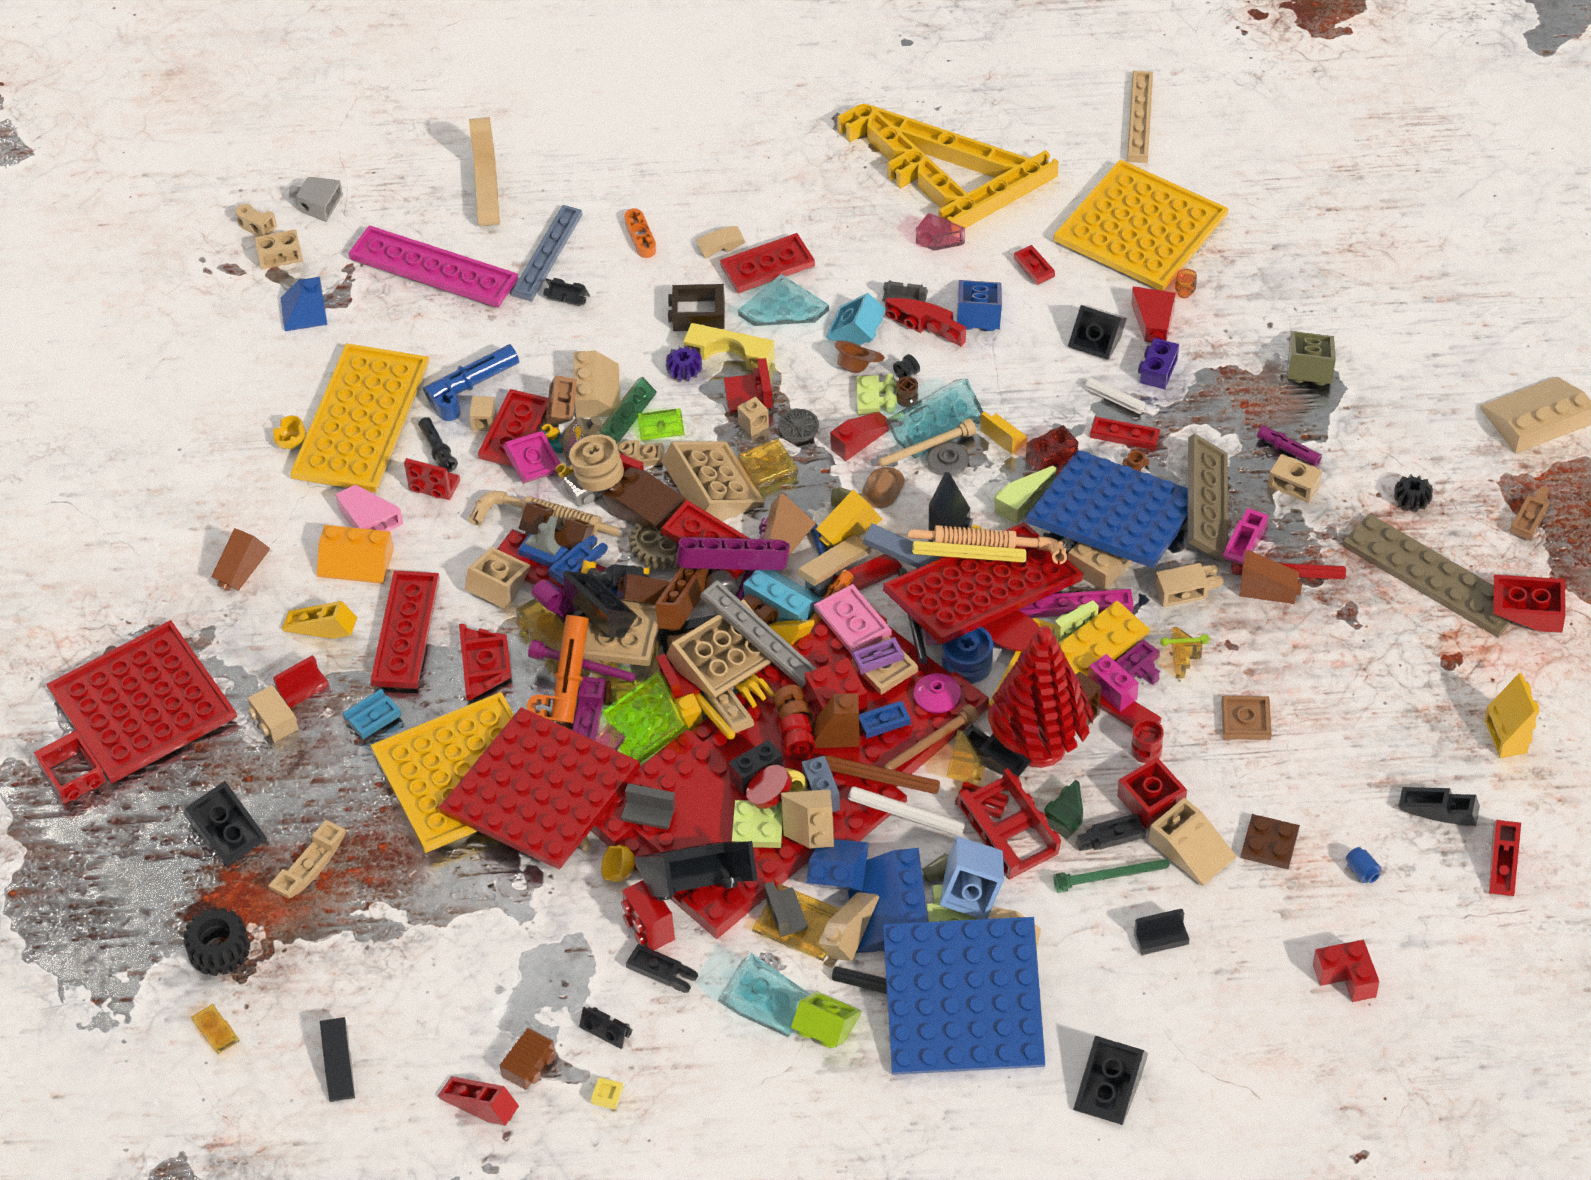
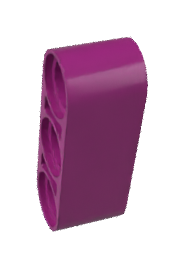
[531,580,575,618]

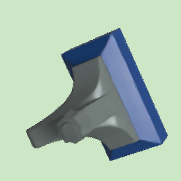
[518,516,569,567]

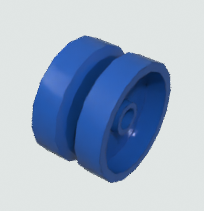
[942,627,993,684]

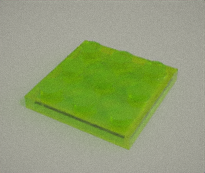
[603,672,689,763]

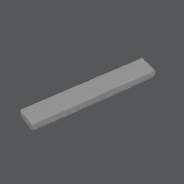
[700,580,817,689]

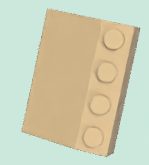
[1480,377,1591,454]
[662,441,765,521]
[666,599,773,699]

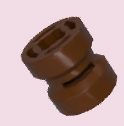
[896,377,918,407]

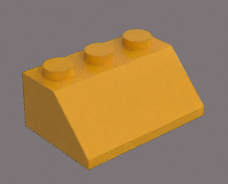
[317,525,394,584]

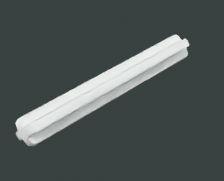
[848,786,965,836]

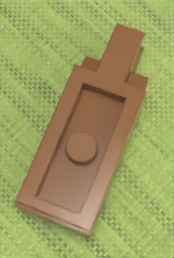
[1510,486,1550,541]

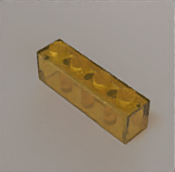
[515,598,589,675]

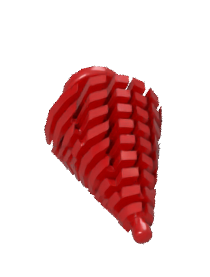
[988,626,1093,768]

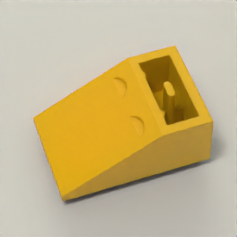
[1484,673,1539,758]

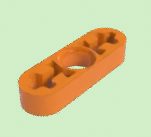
[624,208,656,258]

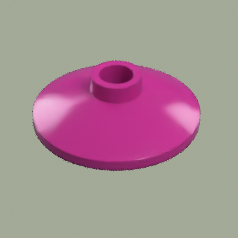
[914,673,961,713]

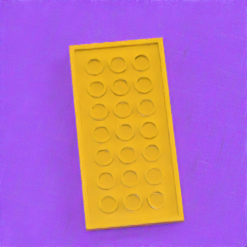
[290,343,429,493]

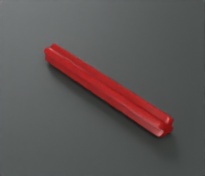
[1231,561,1346,580]

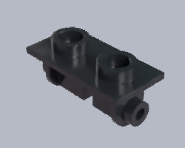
[543,278,590,306]
[579,1007,633,1049]

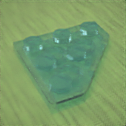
[738,274,829,326]

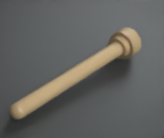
[878,418,976,467]

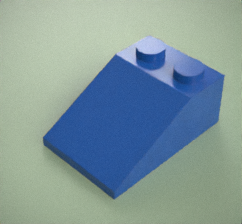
[957,280,1002,331]

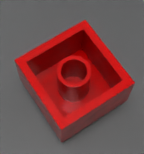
[804,658,867,715]
[1117,757,1187,829]
[621,880,675,950]

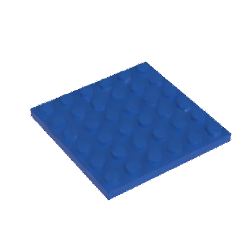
[1026,450,1188,569]
[883,917,1045,1075]

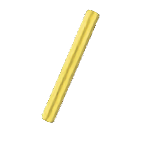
[912,541,1026,563]

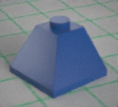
[280,277,327,331]

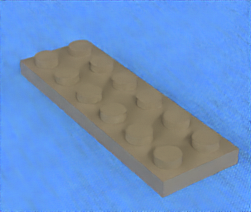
[1188,433,1228,562]

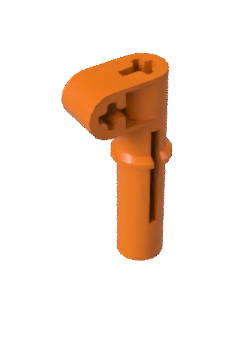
[527,615,589,724]

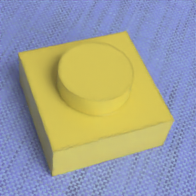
[591,1077,624,1110]

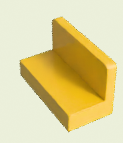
[980,412,1028,454]

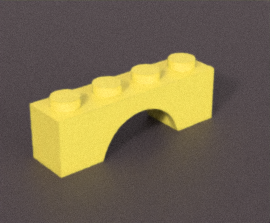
[683,323,775,371]

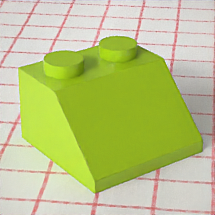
[791,991,862,1048]

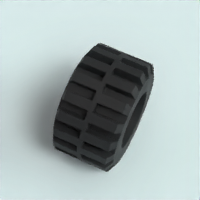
[183,907,250,976]

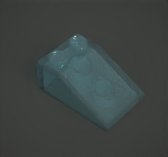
[717,953,810,1037]

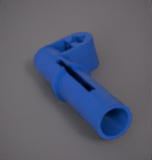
[423,344,519,421]

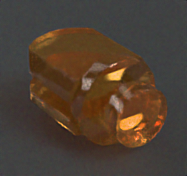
[1175,269,1197,299]

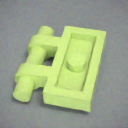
[857,374,897,415]

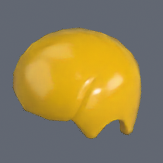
[273,415,306,449]
[601,845,635,882]

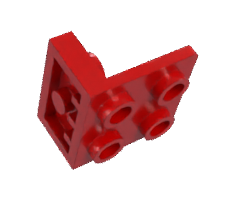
[724,358,773,413]
[404,458,460,500]

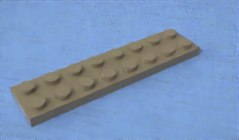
[1343,513,1513,638]

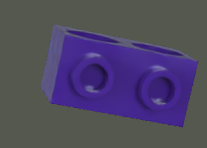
[1138,338,1179,390]

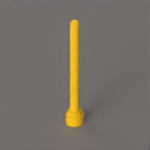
[694,693,735,739]

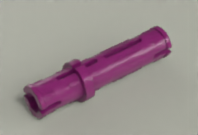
[1257,425,1322,467]

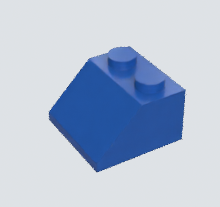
[806,839,869,892]

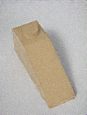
[818,892,879,961]

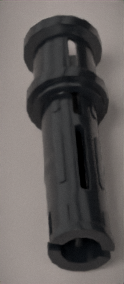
[418,417,458,473]

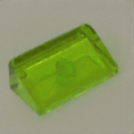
[637,408,685,441]

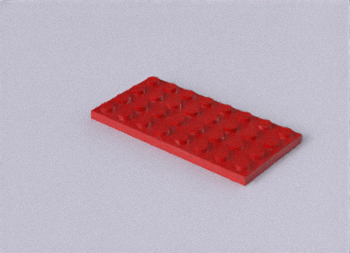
[883,522,1084,645]

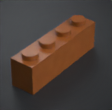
[655,567,709,631]

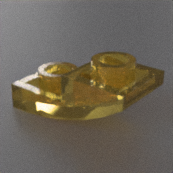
[191,1004,240,1055]

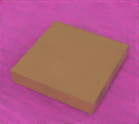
[1221,696,1272,740]

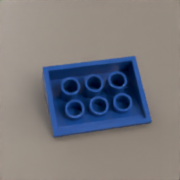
[848,848,928,953]

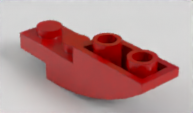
[885,298,966,347]

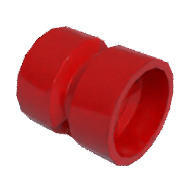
[779,714,816,759]
[1131,719,1164,763]

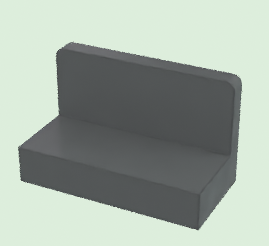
[622,784,676,830]
[764,882,808,937]

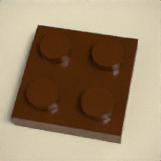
[1241,814,1300,870]

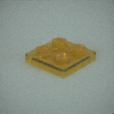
[738,438,798,490]

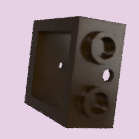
[668,284,725,331]

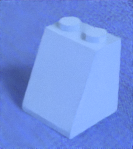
[940,836,1004,919]

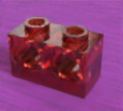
[1026,425,1079,471]

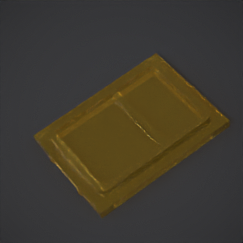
[752,884,840,961]

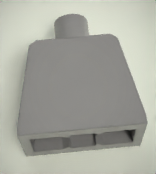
[289,177,343,222]

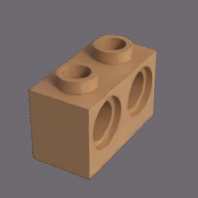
[545,375,577,427]

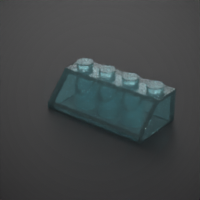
[886,378,983,459]

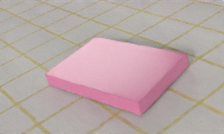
[814,584,891,653]

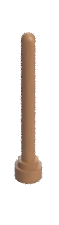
[883,704,979,770]

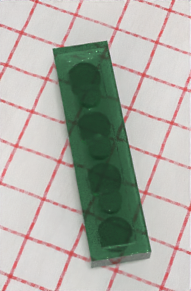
[599,377,657,444]

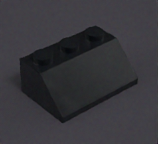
[563,571,638,639]

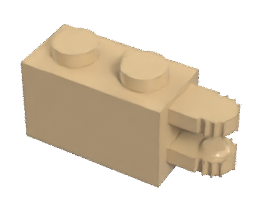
[1155,563,1224,607]

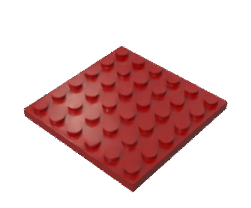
[46,620,237,784]
[439,707,640,870]

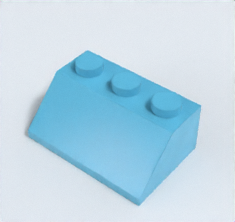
[743,570,823,621]

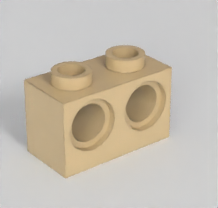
[254,229,303,270]

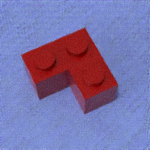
[1313,939,1380,1002]

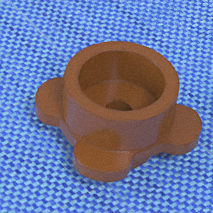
[1122,450,1150,472]

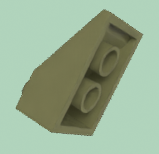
[1287,331,1336,385]

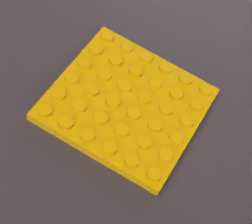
[1053,159,1229,291]
[371,692,514,853]

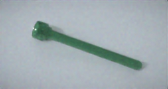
[1053,859,1170,893]

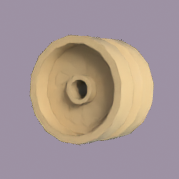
[569,434,624,491]

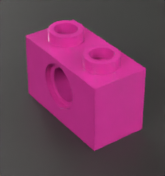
[1088,654,1139,712]

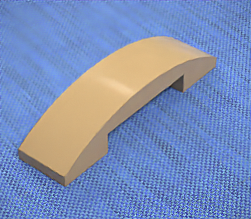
[268,820,346,899]

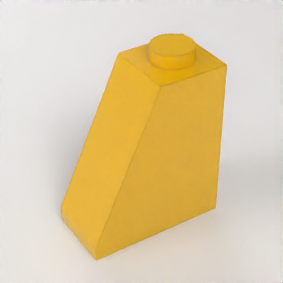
[816,490,882,548]

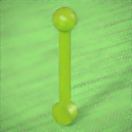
[1160,634,1209,646]

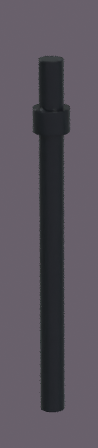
[897,568,928,664]

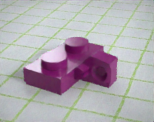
[1115,639,1160,685]

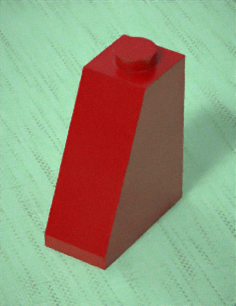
[1131,286,1176,343]

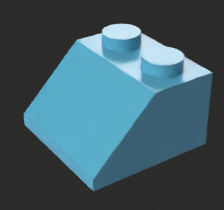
[826,293,885,346]

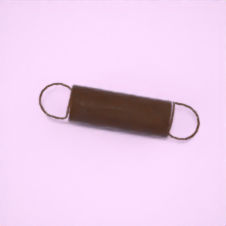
[603,677,613,709]

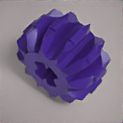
[666,345,702,381]

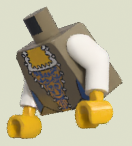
[542,416,602,480]

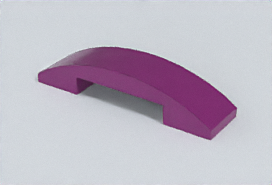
[573,676,606,741]

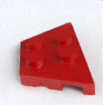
[459,624,512,701]

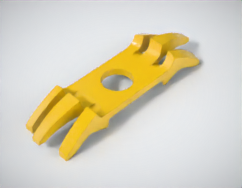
[734,674,774,708]

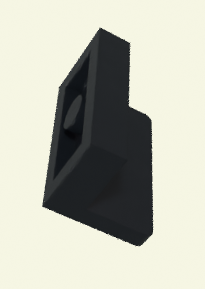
[1134,908,1190,955]

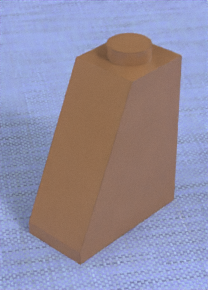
[764,493,816,555]

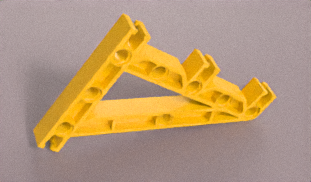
[837,104,1059,236]

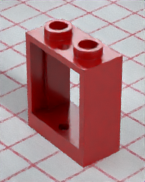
[33,730,106,805]

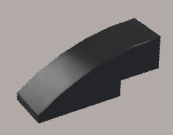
[955,725,1032,778]
[1398,787,1480,826]
[320,1017,355,1102]

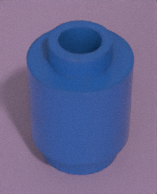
[1345,847,1381,883]

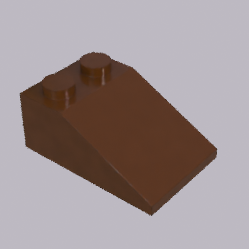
[602,467,686,529]

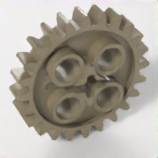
[629,516,678,570]

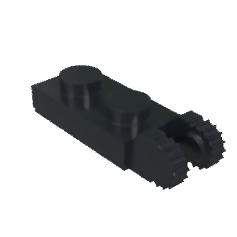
[626,944,698,993]

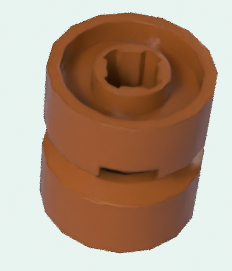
[773,685,812,722]

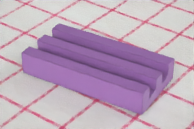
[851,637,904,674]

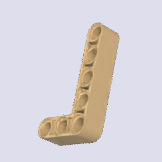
[469,117,500,226]

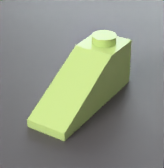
[994,466,1056,524]

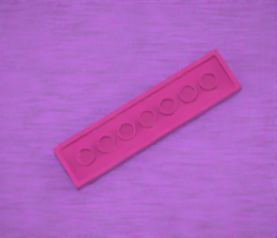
[348,225,518,308]

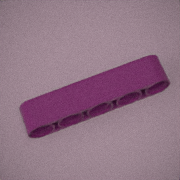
[676,537,790,570]

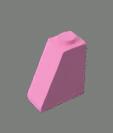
[335,485,403,531]

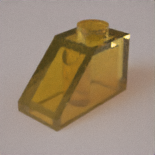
[946,730,985,785]

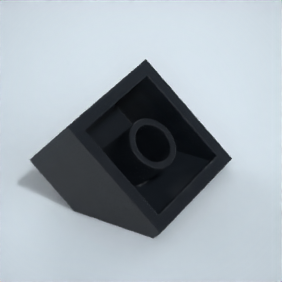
[1068,305,1127,360]

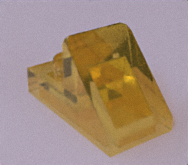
[1171,627,1203,679]

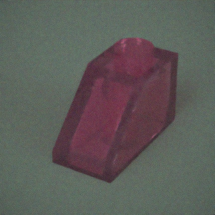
[916,213,965,251]

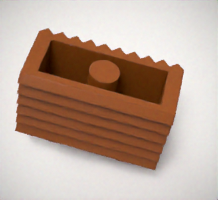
[500,1028,556,1090]

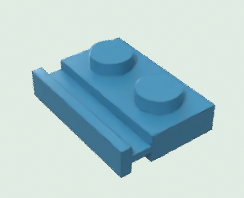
[343,689,402,740]

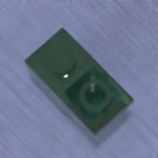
[1044,780,1083,839]

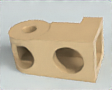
[235,204,277,236]

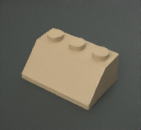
[574,350,620,418]

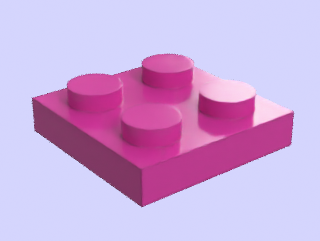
[503,431,561,484]

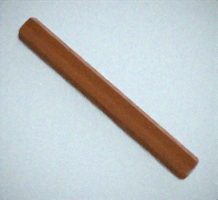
[825,755,940,794]

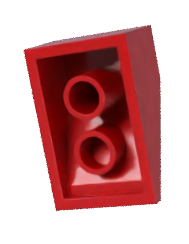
[1493,574,1566,633]

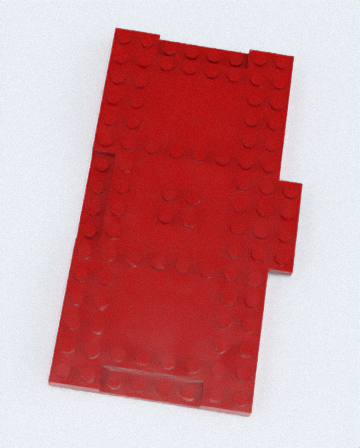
[591,609,989,939]

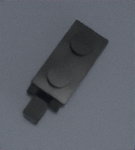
[1076,813,1146,851]

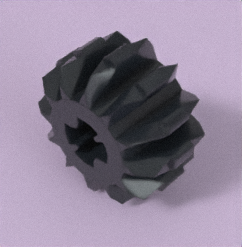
[1394,474,1433,512]

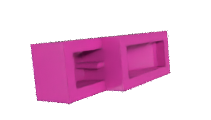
[1222,508,1269,565]

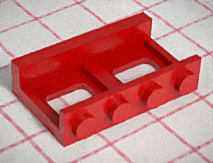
[957,768,1061,880]

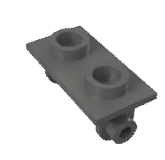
[882,280,928,302]

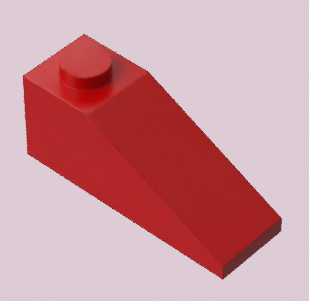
[830,412,894,461]
[1489,820,1522,897]
[438,1076,519,1126]

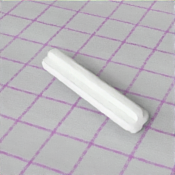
[1085,378,1146,414]

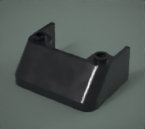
[635,841,758,901]

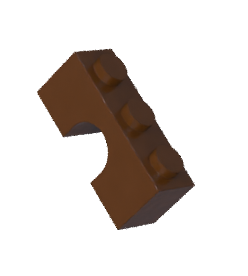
[518,502,595,551]

